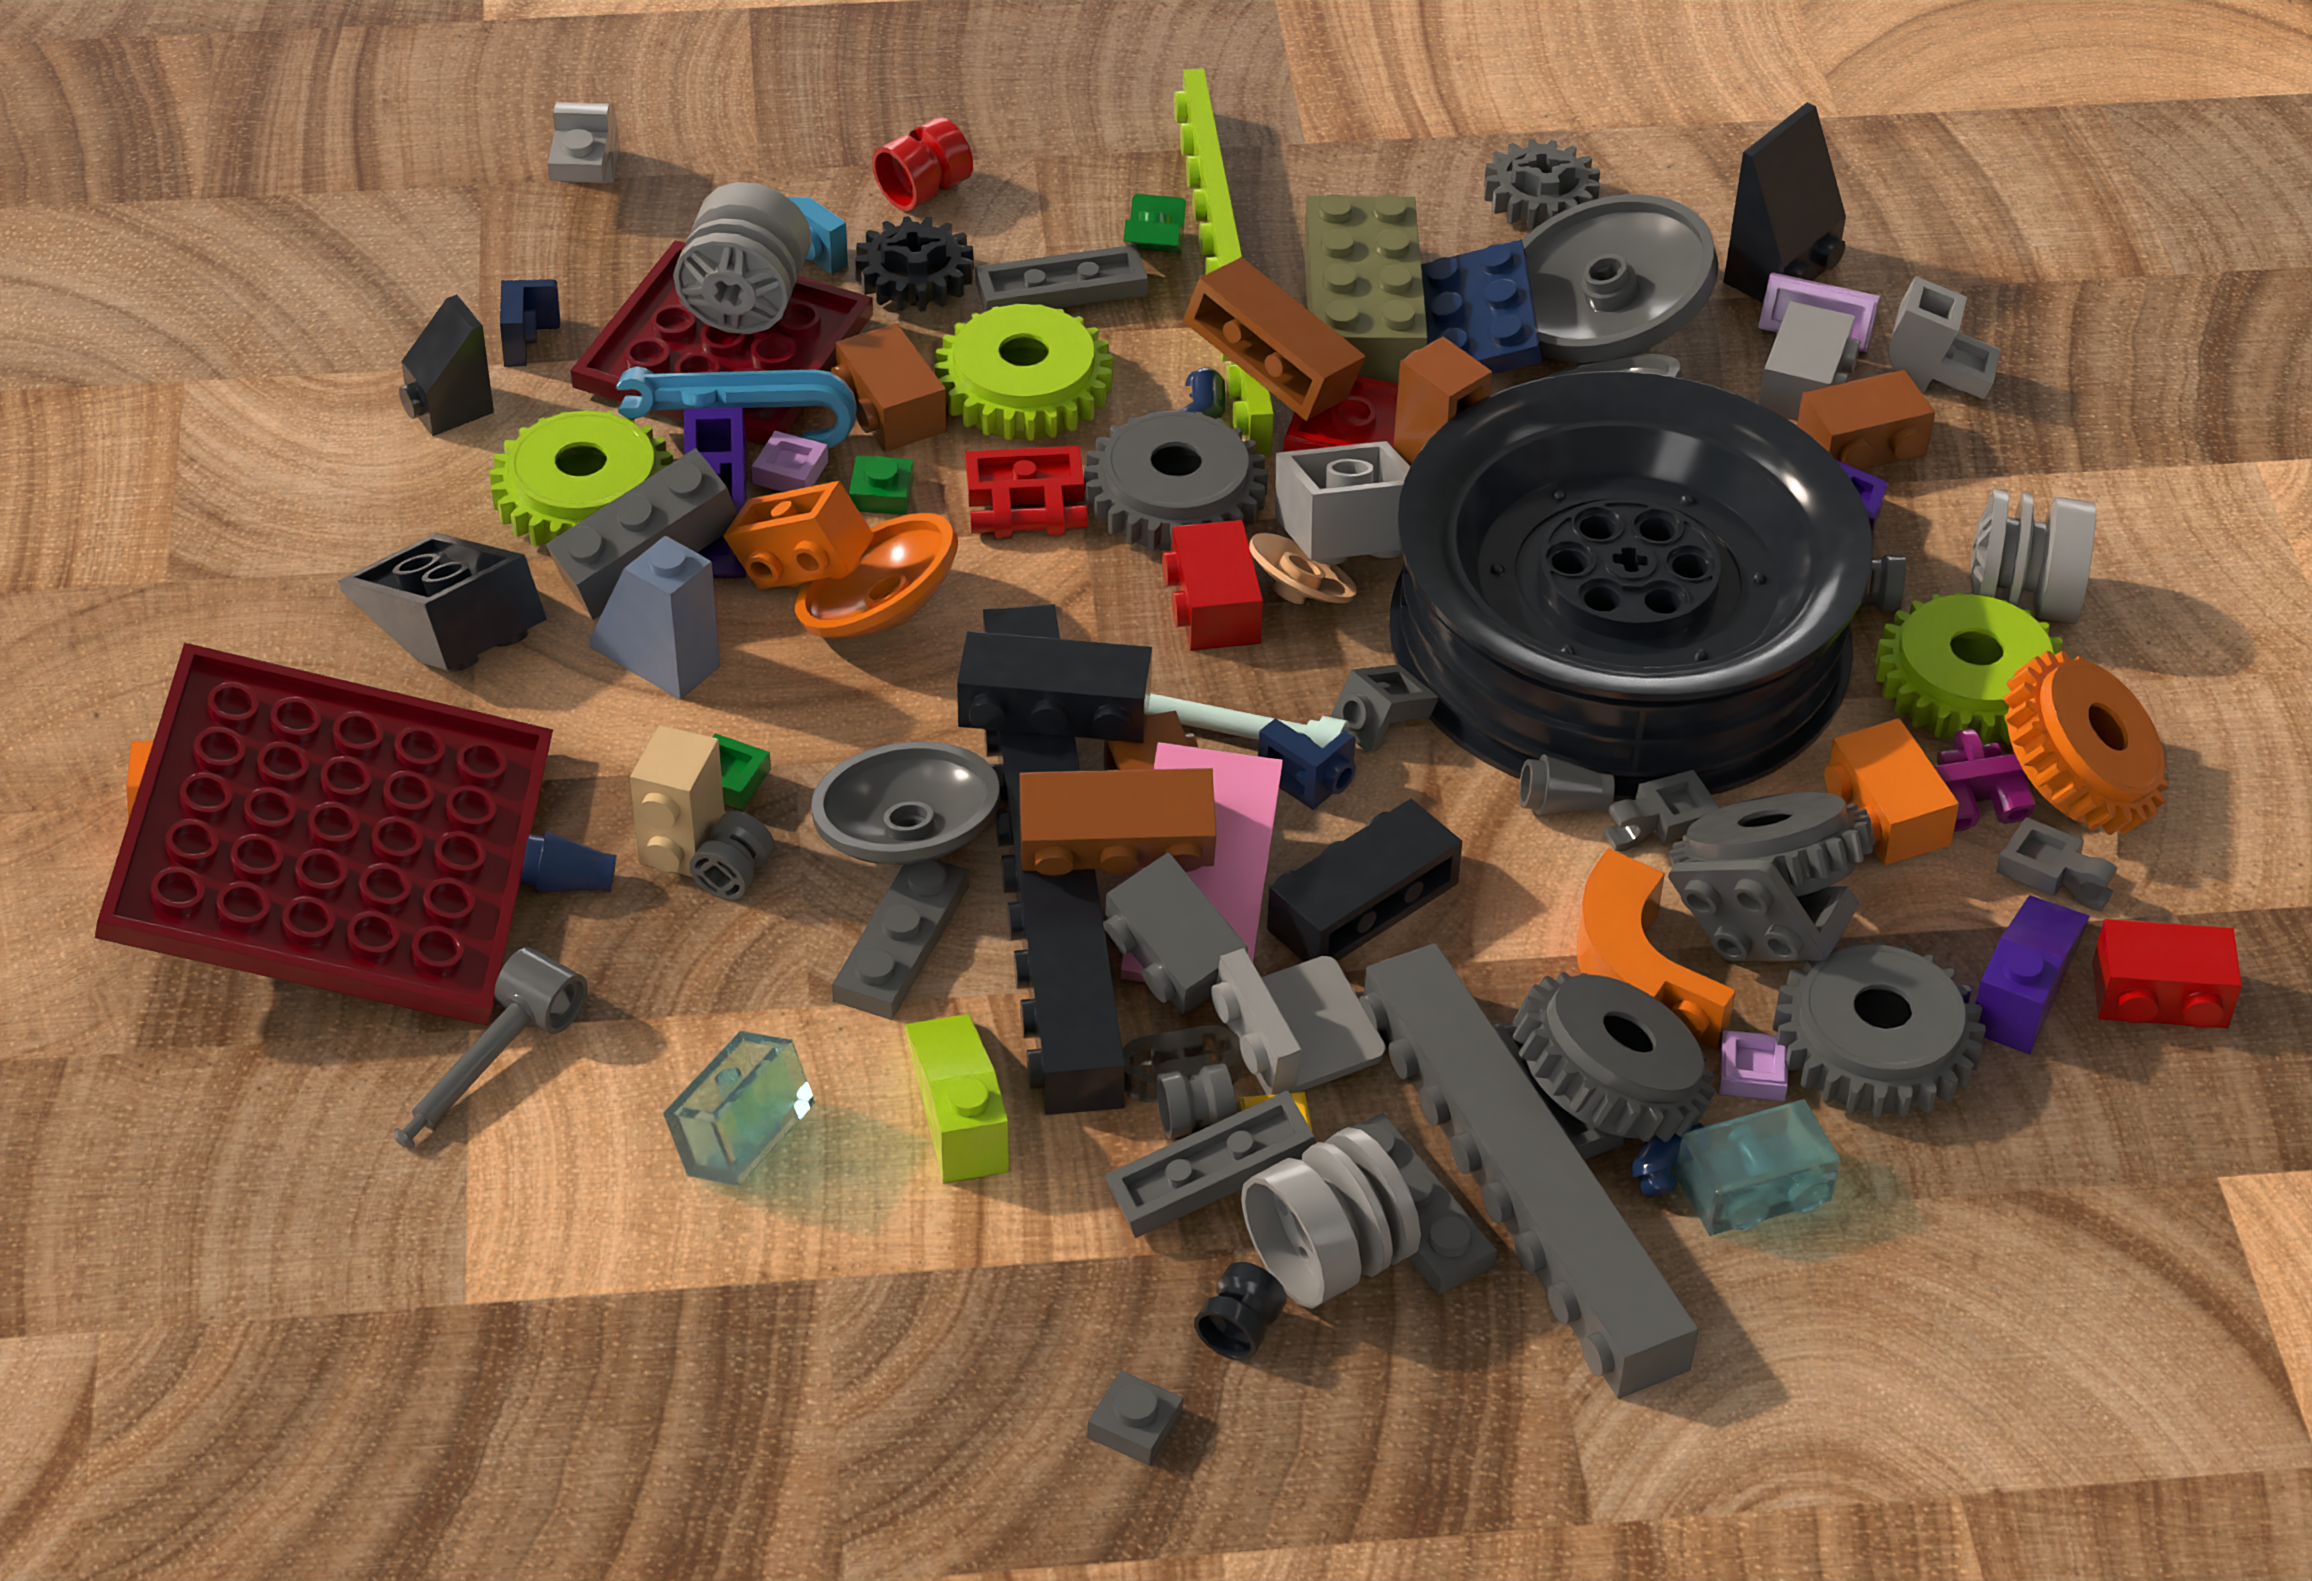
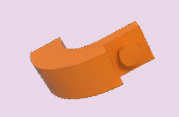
[1577,848,1736,1049]

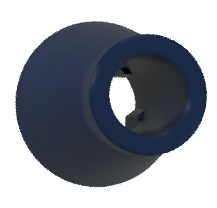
[521,830,617,893]

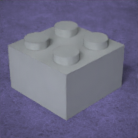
[1275,441,1410,565]

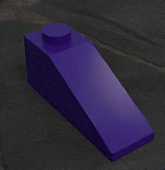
[684,407,747,578]
[1975,895,2090,1054]

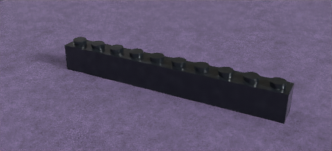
[983,604,1125,1115]

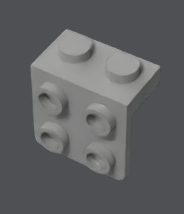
[1211,948,1385,1095]

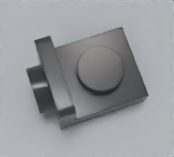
[1331,664,1439,752]

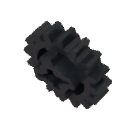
[855,216,974,312]

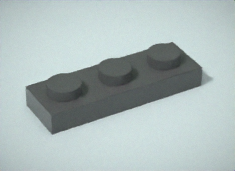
[975,244,1148,312]
[832,859,969,1020]
[1105,1090,1317,1238]
[1328,1113,1497,1295]

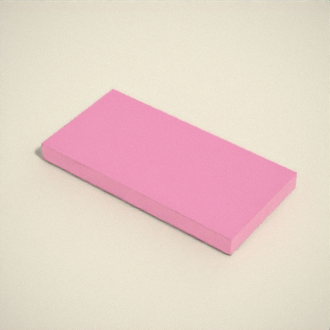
[1120,742,1283,983]

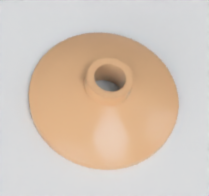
[1249,533,1357,604]

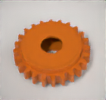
[2004,651,2168,835]

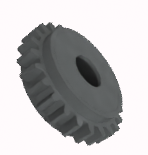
[1084,410,1268,551]
[1669,792,1875,897]
[1773,940,1985,1118]
[1513,972,1715,1142]

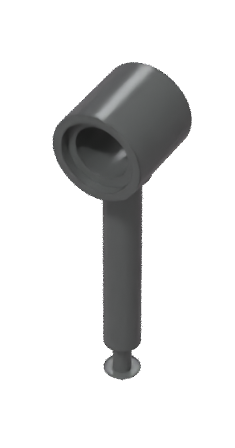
[394,947,588,1147]

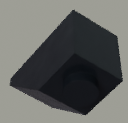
[399,294,494,436]

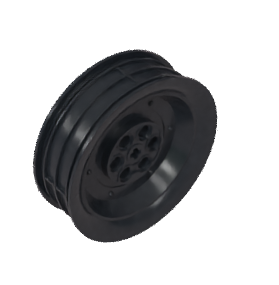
[1389,371,1873,802]

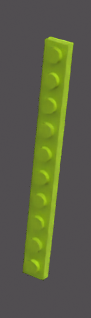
[1174,69,1274,457]

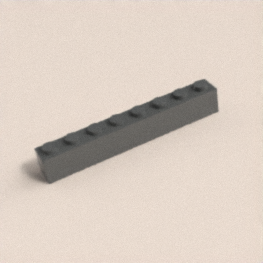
[1359,943,1699,1399]

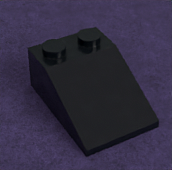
[1723,102,1846,304]
[338,533,547,672]

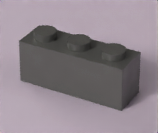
[546,448,738,620]

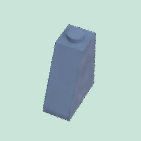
[589,536,720,700]

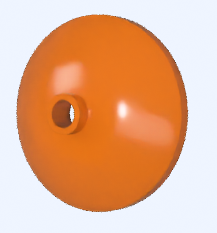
[795,513,958,639]

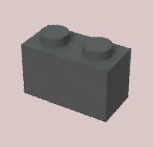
[1103,852,1248,1016]

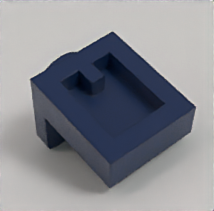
[500,279,561,367]
[1258,718,1356,810]

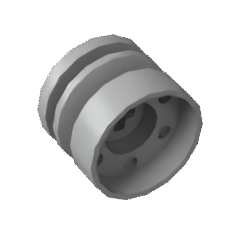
[673,182,812,334]
[1969,488,2096,625]
[1241,1127,1421,1309]

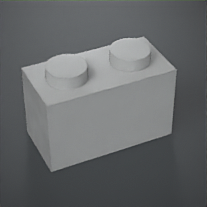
[1759,301,1861,421]

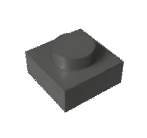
[1087,1370,1183,1466]

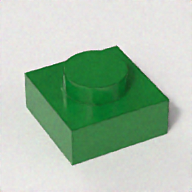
[849,455,914,515]
[712,733,771,810]

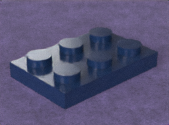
[1421,239,1543,375]

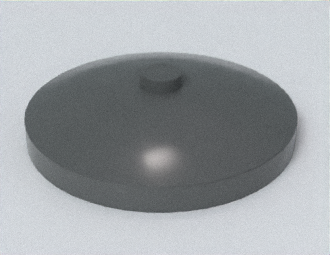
[1522,194,1719,363]

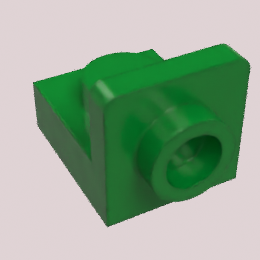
[1123,194,1187,253]

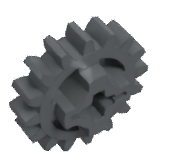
[1484,139,1601,230]

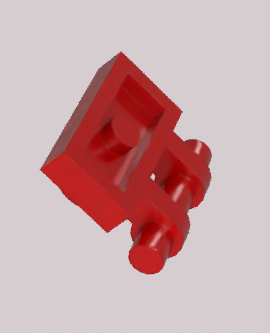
[965,446,1088,539]

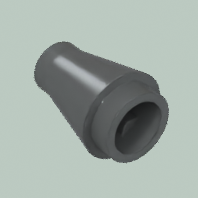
[1519,754,1615,816]

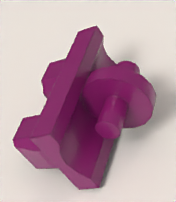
[1933,729,2036,832]

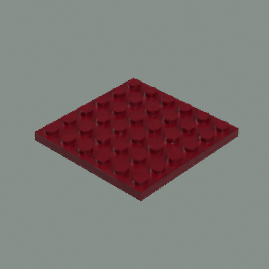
[95,642,553,1026]

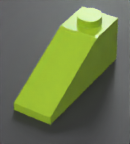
[905,1014,1009,1184]

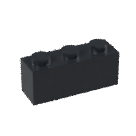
[957,631,1152,743]
[1267,798,1463,962]

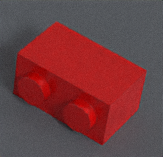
[1162,520,1263,651]
[2092,919,2242,1028]

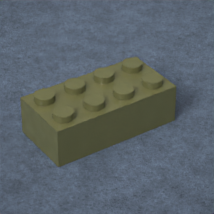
[1304,194,1427,384]

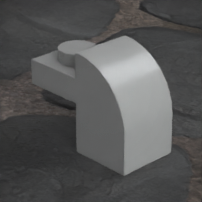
[548,102,620,183]
[1889,276,2001,399]

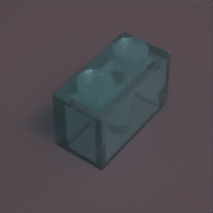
[663,1031,815,1186]
[1675,1099,1841,1236]

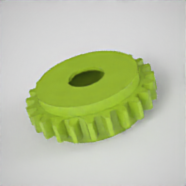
[935,304,1113,441]
[489,409,674,547]
[1875,592,2069,745]

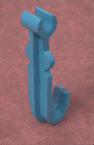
[616,367,857,449]

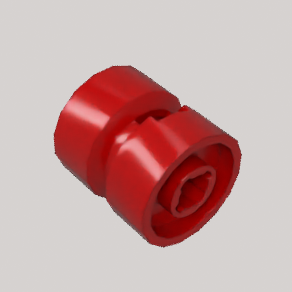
[872,117,973,211]

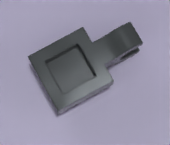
[1604,770,1721,851]
[1997,817,2117,911]

